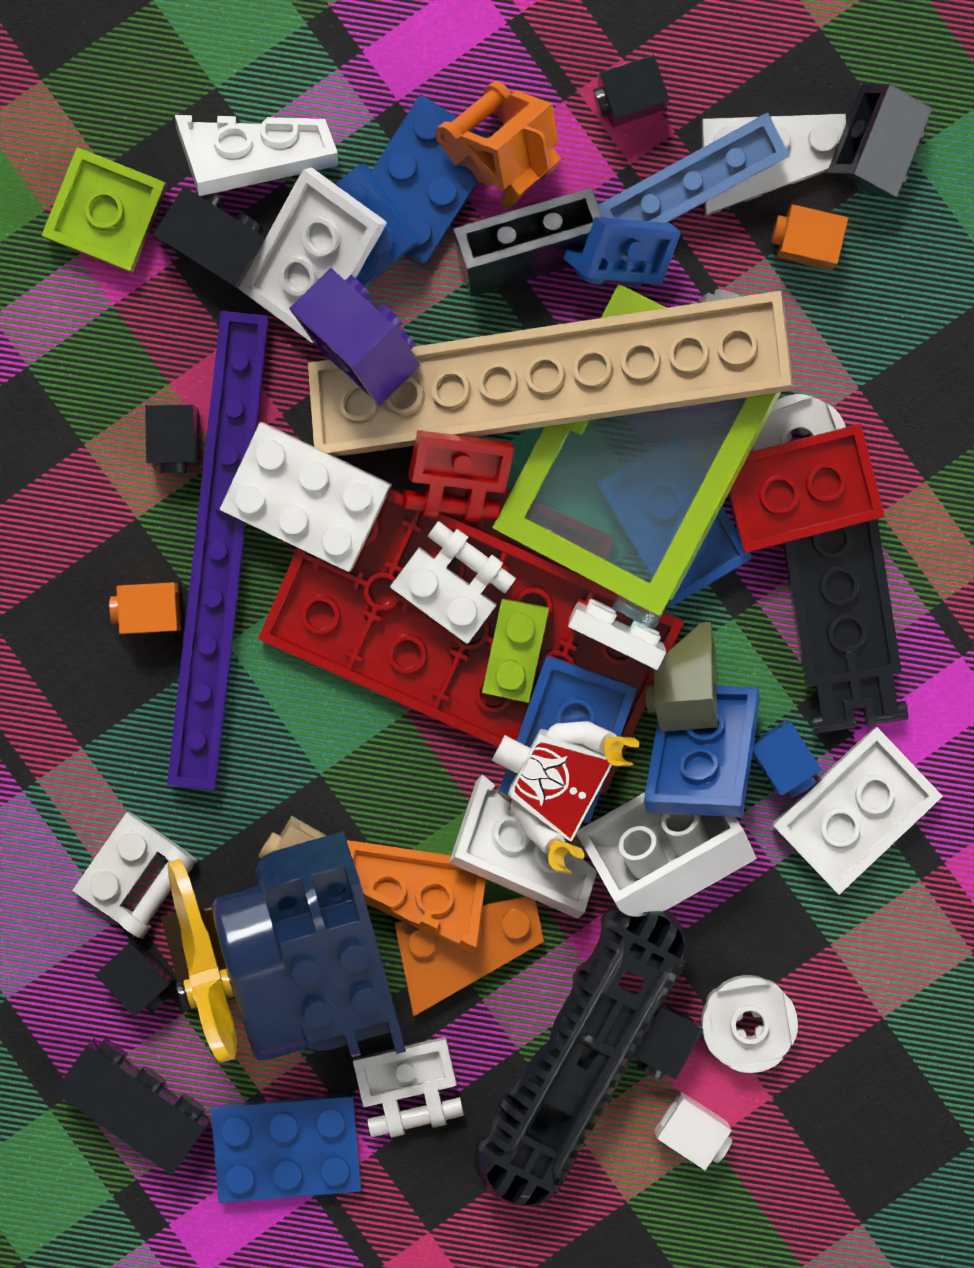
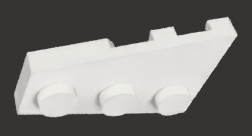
[701,114,846,217]
[175,115,338,196]
[449,774,597,919]

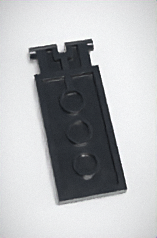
[783,519,909,734]

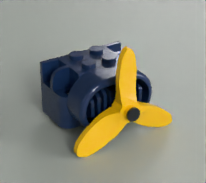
[167,831,406,1063]

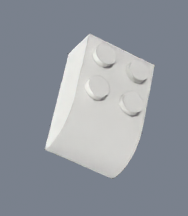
[576,793,757,917]

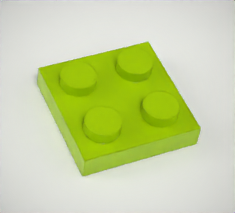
[41,147,168,274]

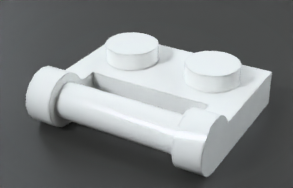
[72,811,197,939]

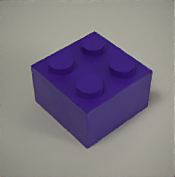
[289,268,421,406]

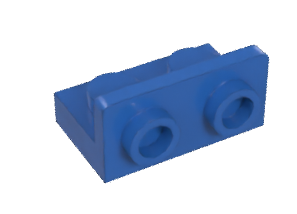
[563,217,681,287]

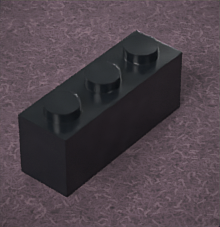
[454,187,602,297]
[54,1038,210,1175]

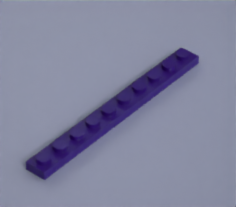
[167,311,270,790]

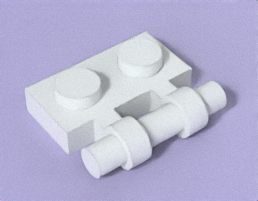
[390,521,516,644]
[353,1037,464,1138]

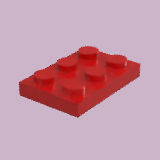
[728,423,885,554]

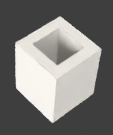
[654,1091,732,1170]

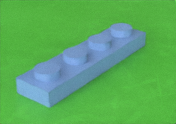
[598,113,790,223]

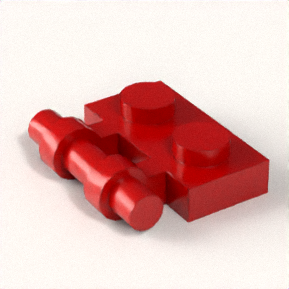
[402,430,515,523]

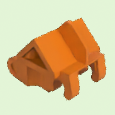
[435,81,561,209]

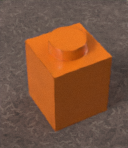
[771,204,848,271]
[109,583,182,634]

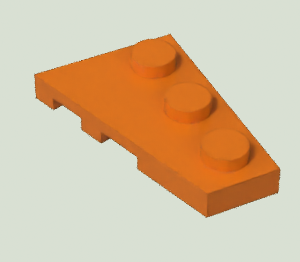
[347,840,486,955]
[395,895,544,1016]

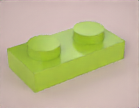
[482,598,549,703]

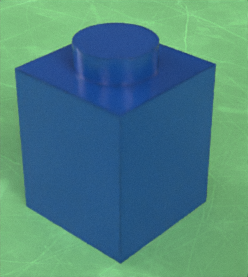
[752,720,822,797]

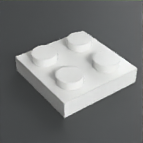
[568,599,666,670]

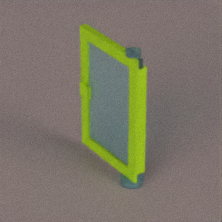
[493,284,781,630]

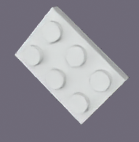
[238,167,387,343]
[220,422,392,572]
[771,726,943,895]

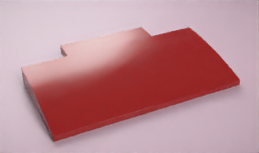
[258,486,684,795]

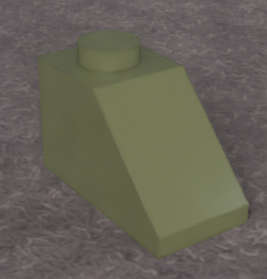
[646,622,718,732]

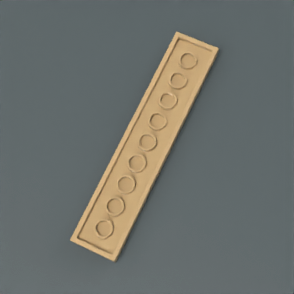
[308,291,794,457]

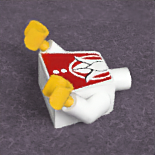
[492,721,639,874]

